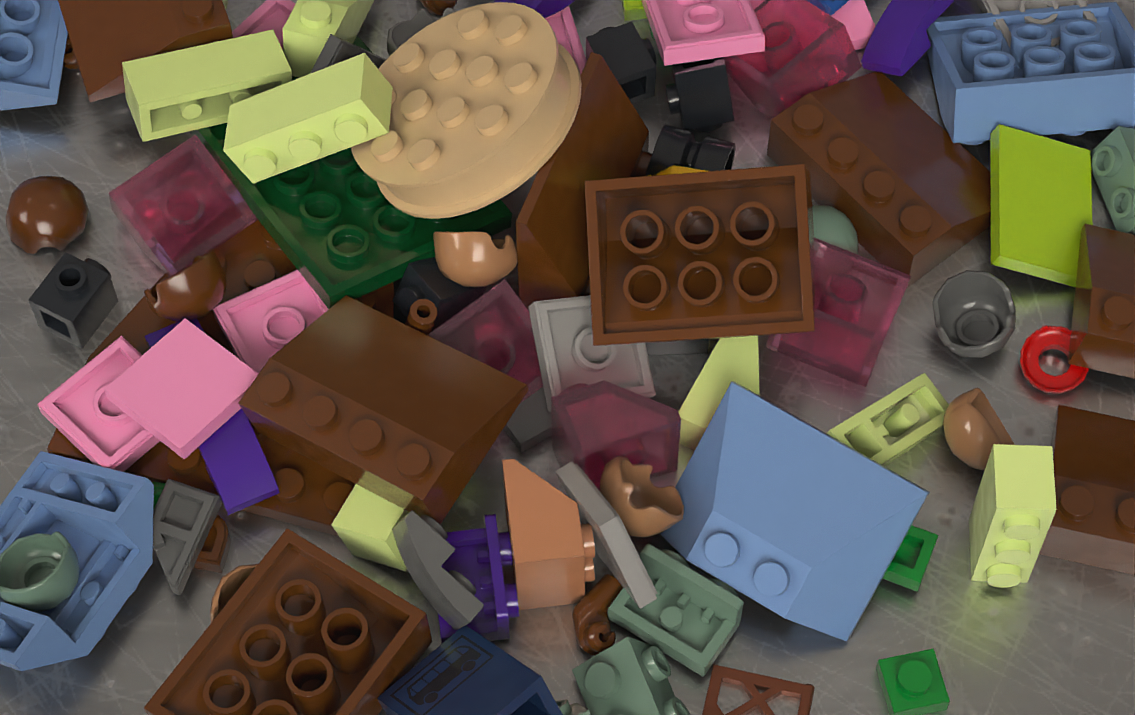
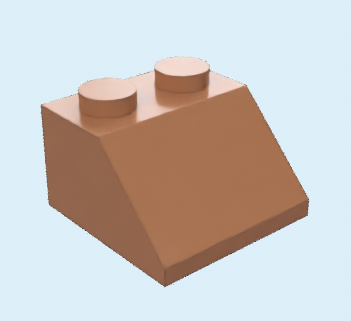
[502,459,595,610]

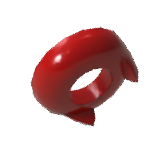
[1020,325,1089,394]

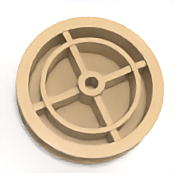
[351,2,582,219]

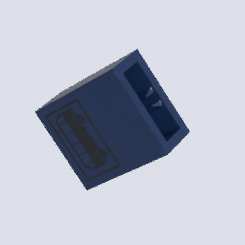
[377,625,563,715]

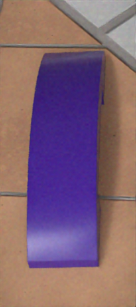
[861,0,955,76]
[144,319,280,515]

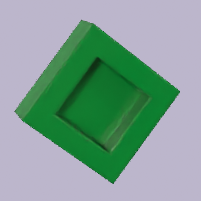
[882,525,939,592]
[876,648,950,715]

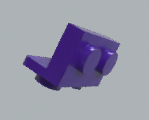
[438,514,519,644]

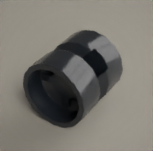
[648,125,736,176]

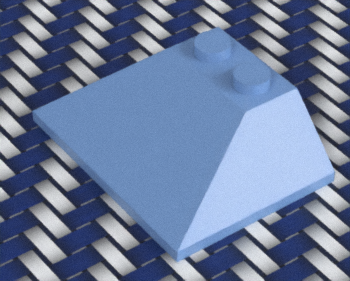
[660,381,930,641]
[0,451,154,671]

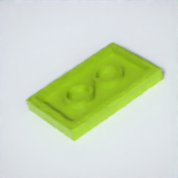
[990,124,1093,287]

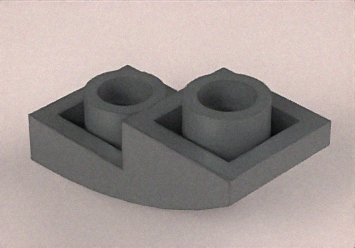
[392,511,484,630]

